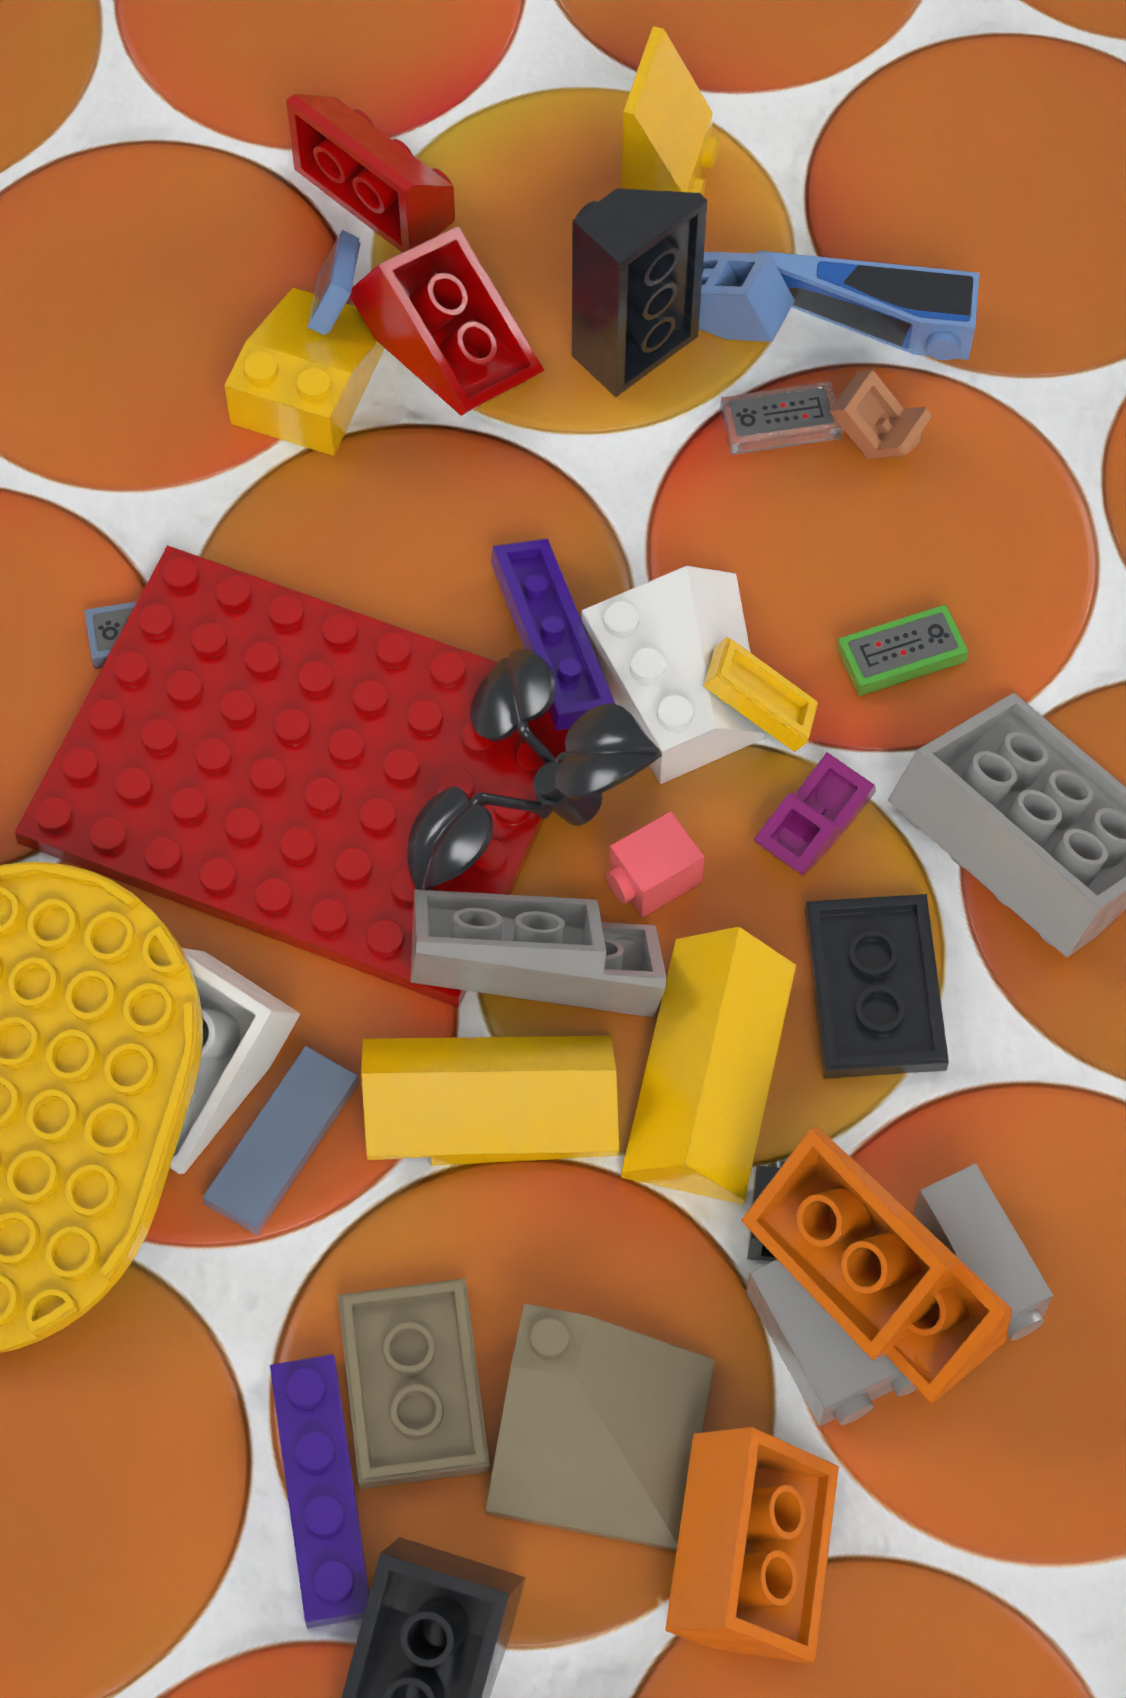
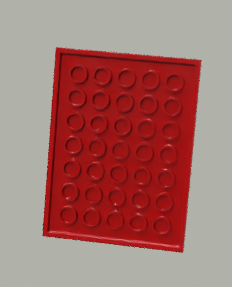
[14,545,570,1008]

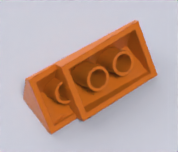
[741,1126,1013,1403]

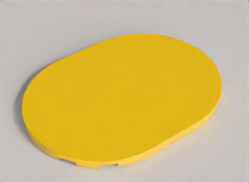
[0,862,203,1353]

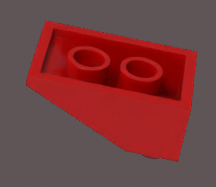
[349,226,545,416]

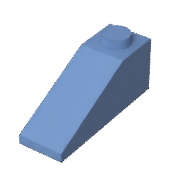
[699,252,795,342]

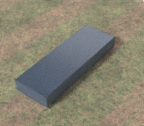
[202,1046,359,1236]

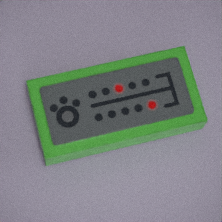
[837,604,969,697]

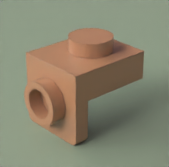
[829,369,932,459]

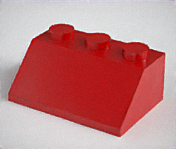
[286,94,455,253]

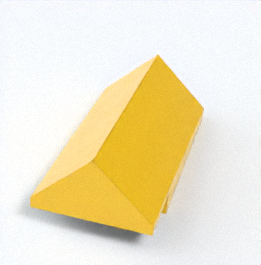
[621,927,796,1205]
[361,1035,619,1166]

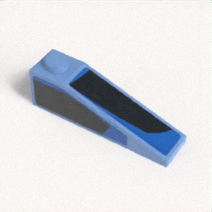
[757,251,980,360]

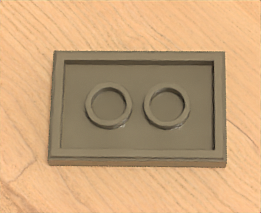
[338,1278,490,1489]

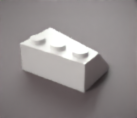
[581,566,765,784]

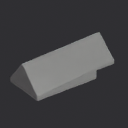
[410,890,667,1018]

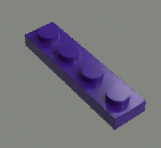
[491,538,615,730]
[270,1354,370,1628]

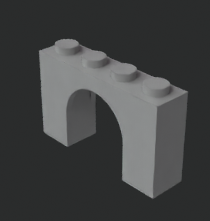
[746,1163,1053,1427]

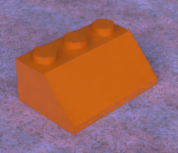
[665,1427,839,1663]

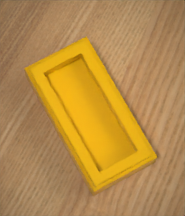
[703,637,818,752]

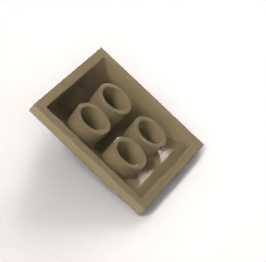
[485,1303,715,1551]

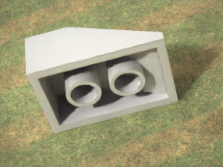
[170,948,300,1174]

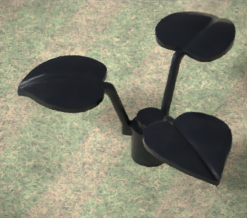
[407,649,662,890]

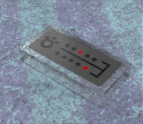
[720,381,843,455]

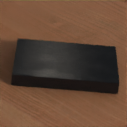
[805,894,949,1079]

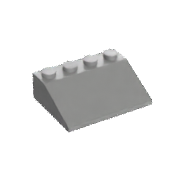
[888,693,1126,958]

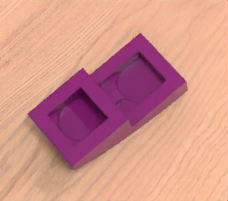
[753,752,876,876]

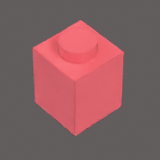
[606,811,705,918]

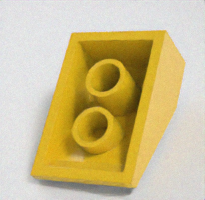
[621,26,719,196]
[224,288,385,456]

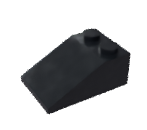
[342,1537,526,1698]

